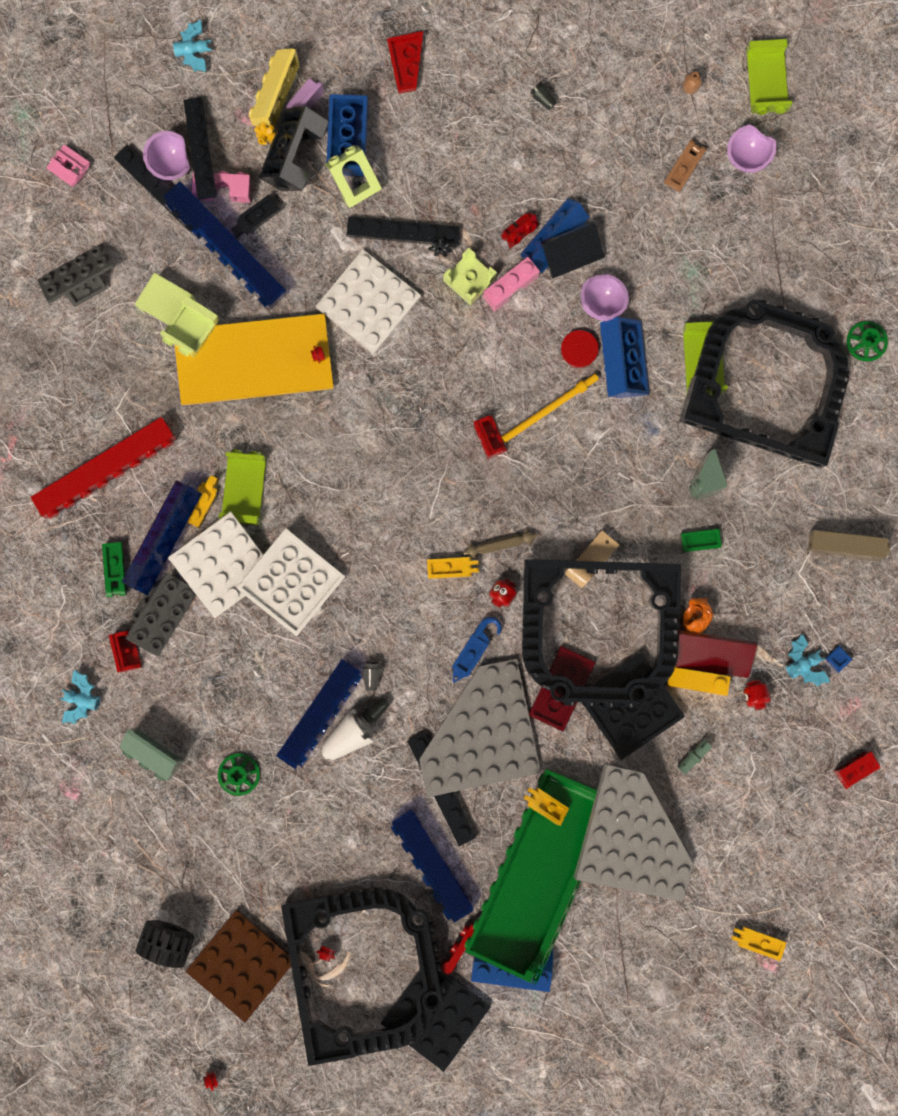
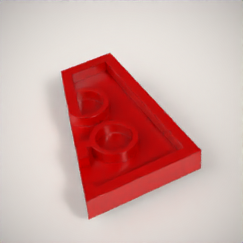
[387,31,423,94]

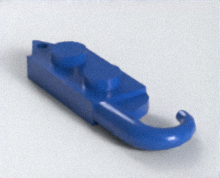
[452,617,502,683]

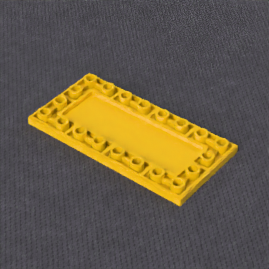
[175,314,334,406]

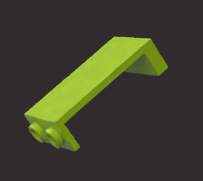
[746,39,792,115]
[683,322,728,396]
[218,449,266,526]

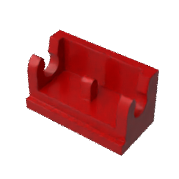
[473,415,507,459]
[108,630,142,673]
[834,751,881,789]

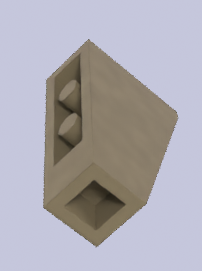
[807,530,890,561]

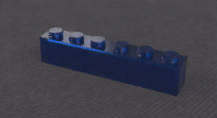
[122,480,202,596]
[276,659,362,769]
[391,808,474,923]

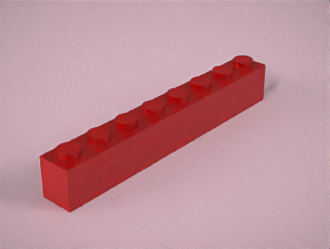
[30,417,176,519]

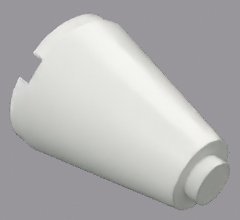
[321,709,376,760]

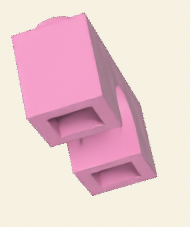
[192,171,252,203]
[483,257,540,312]

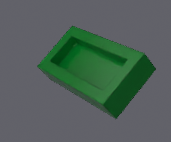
[680,529,722,553]

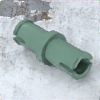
[677,739,713,775]

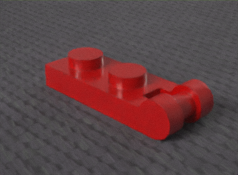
[441,922,475,974]

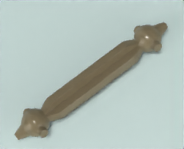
[463,530,538,559]

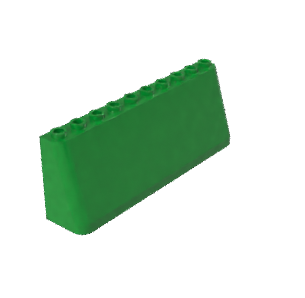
[465,769,597,985]

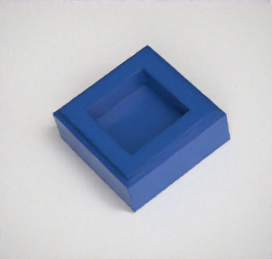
[825,646,853,673]

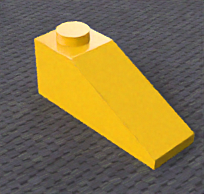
[667,667,731,696]

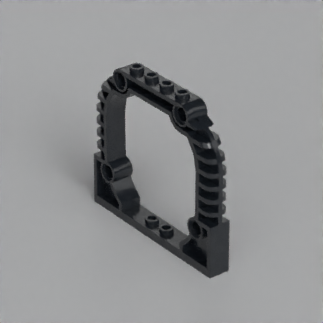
[679,300,850,468]
[522,559,681,707]
[281,887,446,1066]

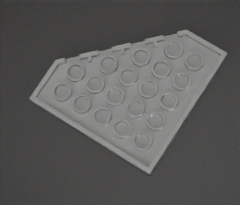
[419,659,541,797]
[574,763,693,901]

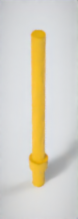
[501,374,599,443]

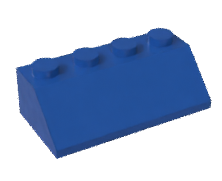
[326,94,369,177]
[600,317,650,398]
[471,949,553,992]

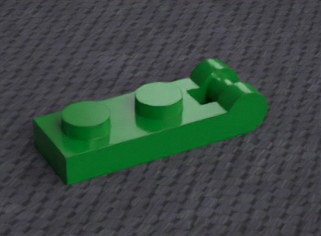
[102,542,127,597]

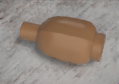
[683,72,701,95]

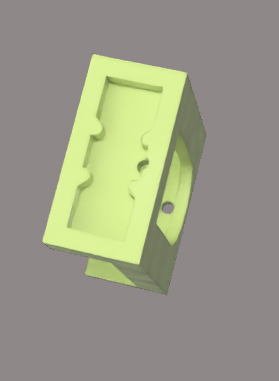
[325,145,382,208]

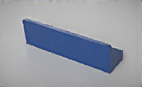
[520,198,589,273]

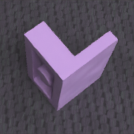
[286,78,324,109]

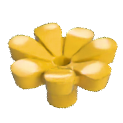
[254,122,275,145]

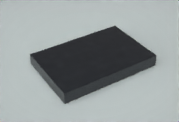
[541,222,605,278]

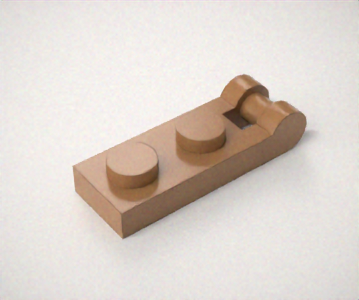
[664,139,707,193]

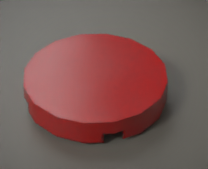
[561,330,598,368]

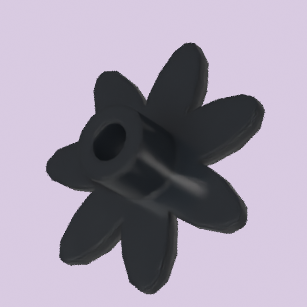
[428,239,453,257]

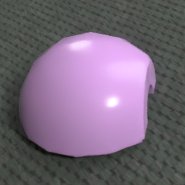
[727,124,776,173]
[143,131,190,180]
[580,274,629,321]

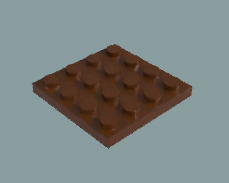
[185,910,291,1023]

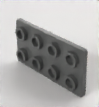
[37,243,115,307]
[126,573,196,656]

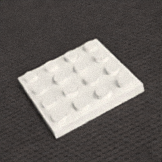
[315,250,421,354]
[168,511,263,618]
[236,528,345,636]

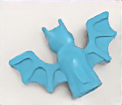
[173,20,212,73]
[786,635,830,687]
[60,670,100,724]

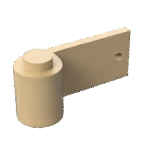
[565,530,619,589]

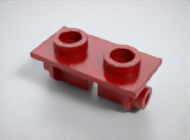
[500,212,539,249]

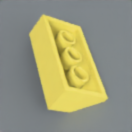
[249,48,300,128]

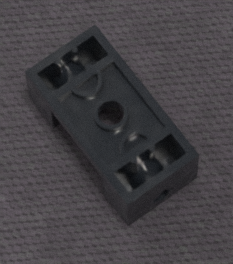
[259,106,329,192]

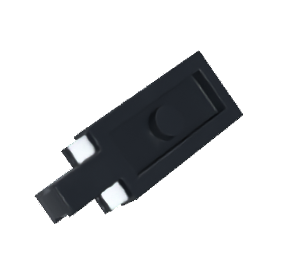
[231,195,281,238]

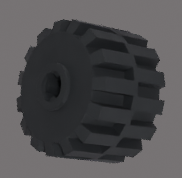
[135,920,195,968]

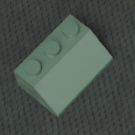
[689,449,727,501]
[119,728,184,781]

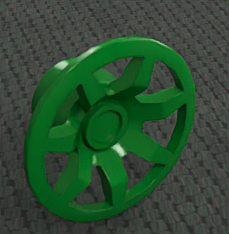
[846,321,888,362]
[218,753,260,796]

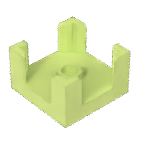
[443,248,497,305]

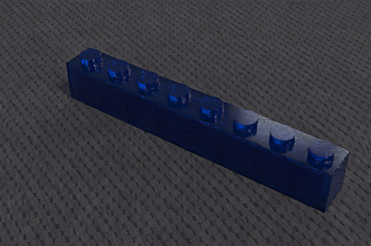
[163,181,287,309]

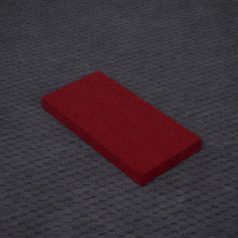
[676,631,757,678]
[529,646,596,732]

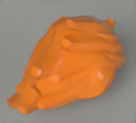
[682,598,713,634]

